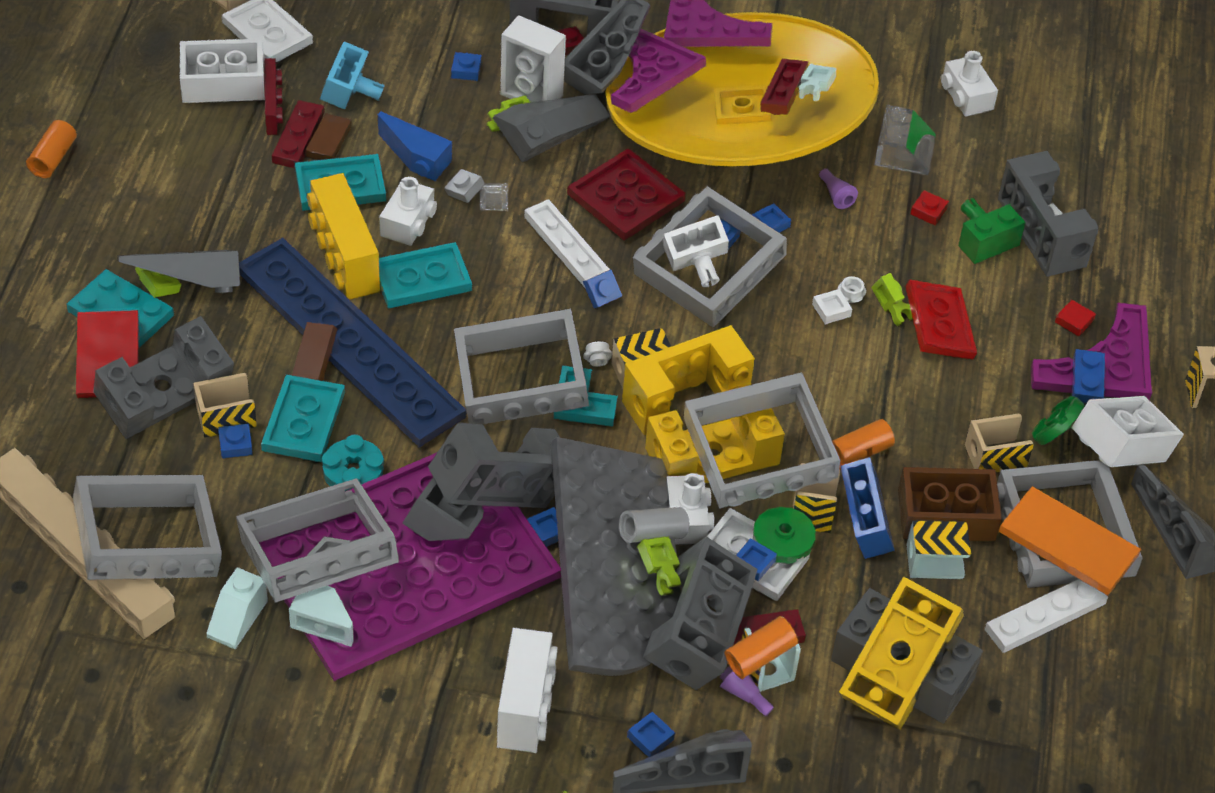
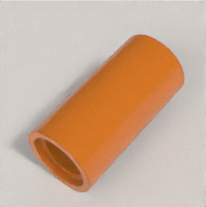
[26,120,77,178]
[832,419,895,470]
[724,616,798,679]

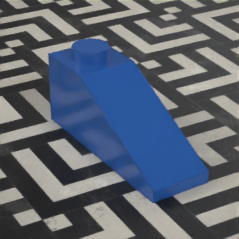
[378,111,452,181]

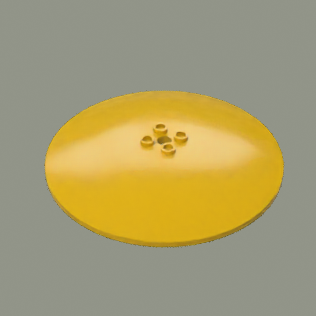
[606,12,879,166]

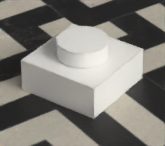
[812,289,852,324]

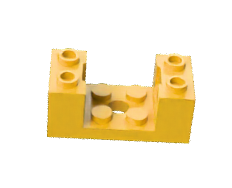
[622,325,755,436]
[645,408,785,484]
[839,576,964,730]

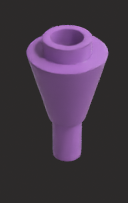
[819,169,858,209]
[720,666,774,717]

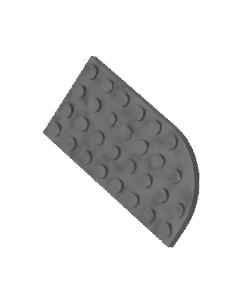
[551,437,681,676]

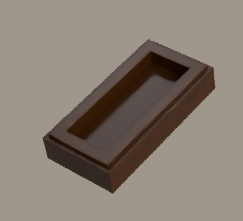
[306,113,352,160]
[292,322,337,381]

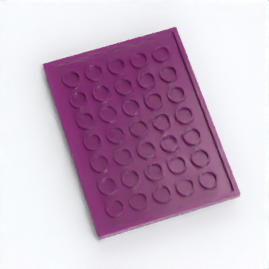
[259,452,561,681]

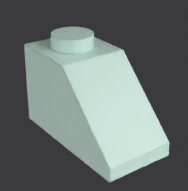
[206,567,268,649]
[289,585,354,647]

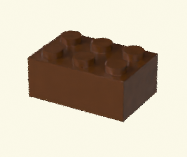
[898,467,1002,541]

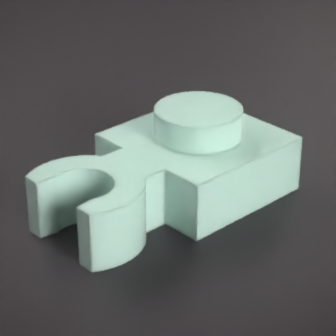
[799,64,836,101]

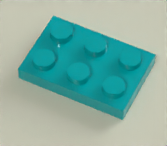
[295,154,386,211]
[379,242,472,309]
[66,269,174,348]
[261,375,345,462]

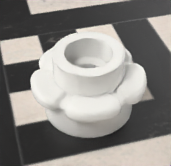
[838,276,866,303]
[583,341,612,366]

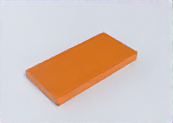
[999,486,1141,596]

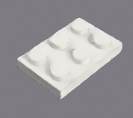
[222,0,313,62]
[707,508,810,601]

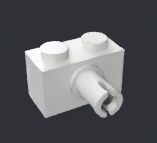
[941,51,998,117]
[379,177,437,246]
[663,215,729,287]
[667,473,714,545]

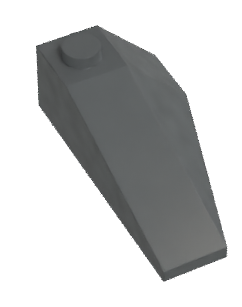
[564,0,650,95]
[493,94,610,163]
[117,250,240,293]
[1131,464,1215,579]
[403,477,484,541]
[612,729,752,793]

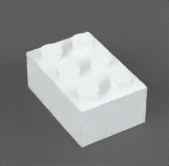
[500,15,566,103]
[180,39,265,103]
[1071,396,1184,467]
[497,628,558,753]

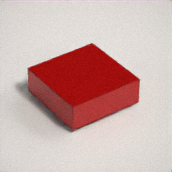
[1055,300,1096,336]

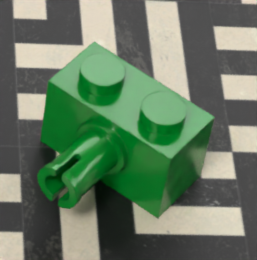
[958,198,1026,264]

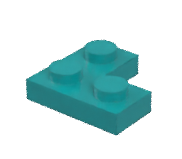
[553,366,618,426]

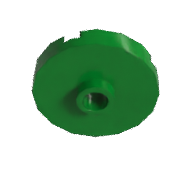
[1032,396,1085,445]
[753,507,816,564]

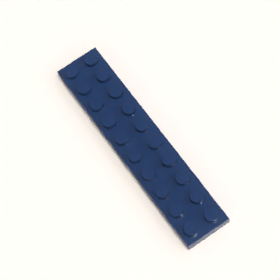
[239,238,467,448]

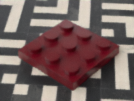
[567,148,686,241]

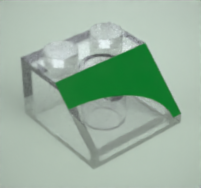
[874,105,936,175]

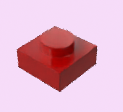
[910,190,949,225]

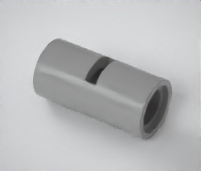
[619,507,689,543]

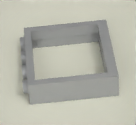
[633,186,787,327]
[454,309,589,424]
[684,372,841,508]
[997,460,1142,588]
[73,475,222,580]
[236,478,399,602]

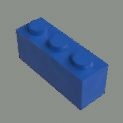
[841,457,895,559]

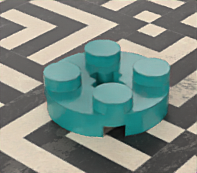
[322,435,384,491]

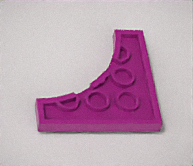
[664,0,772,47]
[611,29,706,113]
[1031,303,1152,401]

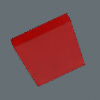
[905,280,977,360]
[76,310,139,398]

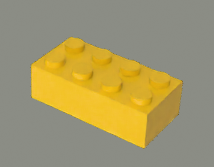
[307,173,380,300]

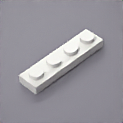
[525,199,610,289]
[985,579,1108,653]

